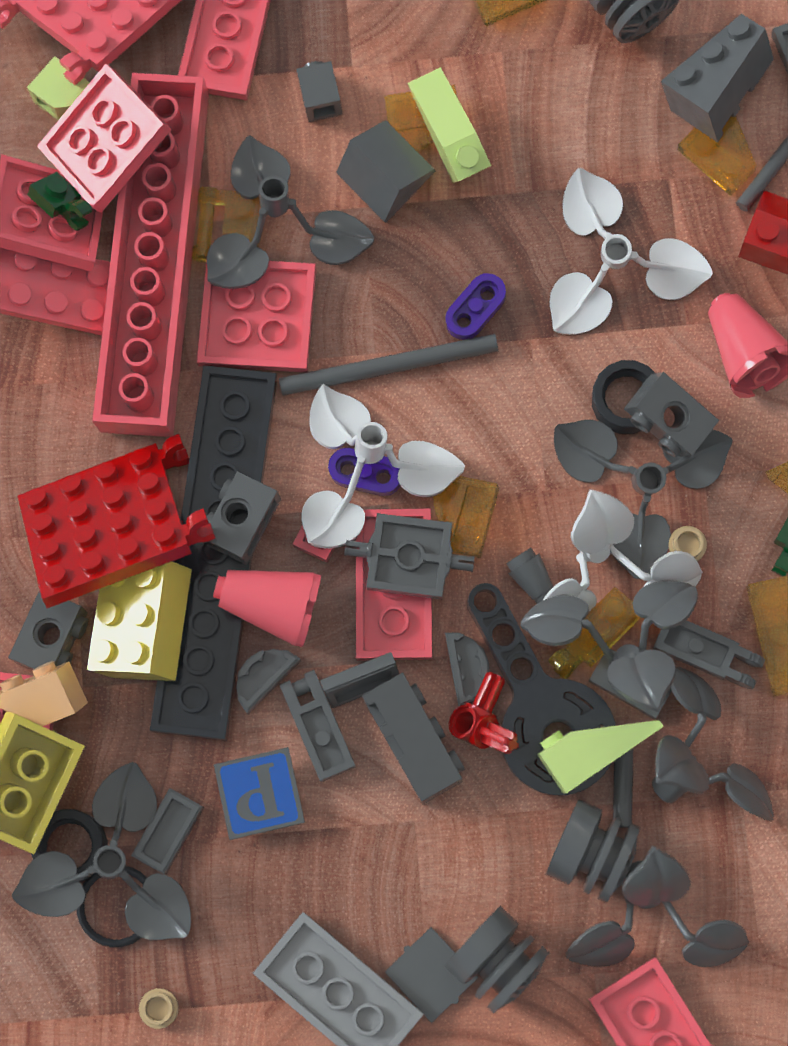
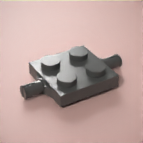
[344,513,475,600]

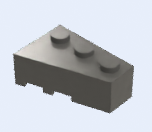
[661,14,774,143]
[362,672,465,805]

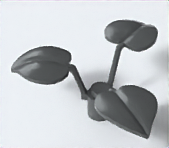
[207,135,374,289]
[554,420,733,579]
[520,581,698,712]
[652,666,774,822]
[12,762,191,940]
[565,847,750,967]

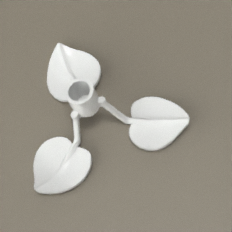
[550,168,713,335]
[301,384,465,549]
[543,490,703,620]

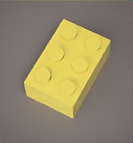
[87,561,192,681]
[0,711,85,854]

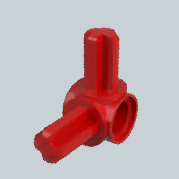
[448,672,519,754]

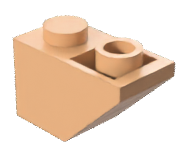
[0,661,88,726]

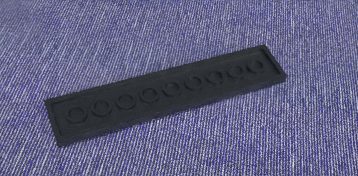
[150,366,278,741]

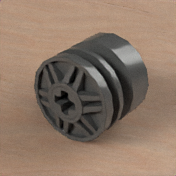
[588,0,679,43]
[545,799,640,903]
[445,906,550,1014]

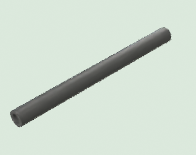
[279,334,499,396]

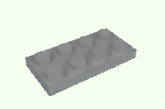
[253,912,424,1046]

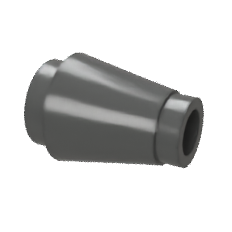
[506,548,553,604]

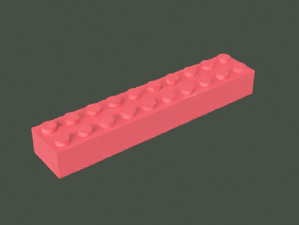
[92,73,209,437]

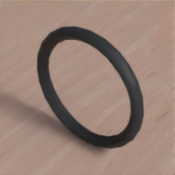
[77,866,147,948]

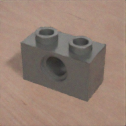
[624,372,719,457]
[205,471,281,565]
[8,590,89,670]

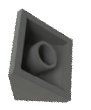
[336,120,436,223]

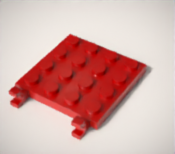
[17,434,216,609]

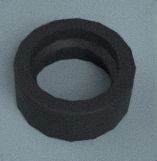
[592,360,655,434]
[31,809,108,882]

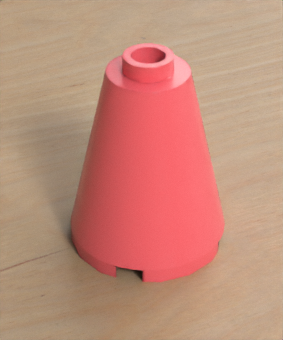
[708,293,788,398]
[213,570,321,647]

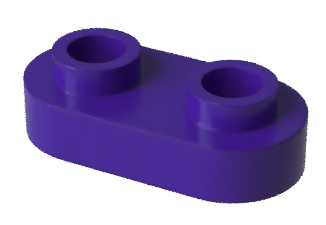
[446,273,506,340]
[328,448,401,496]

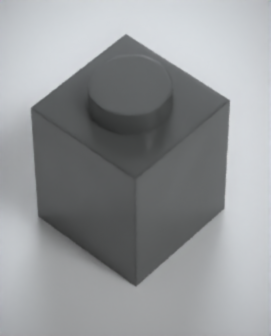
[296,61,343,123]

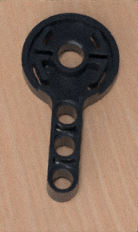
[467,583,616,795]

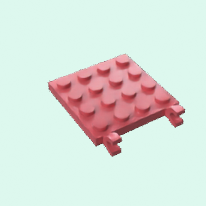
[0,0,181,85]

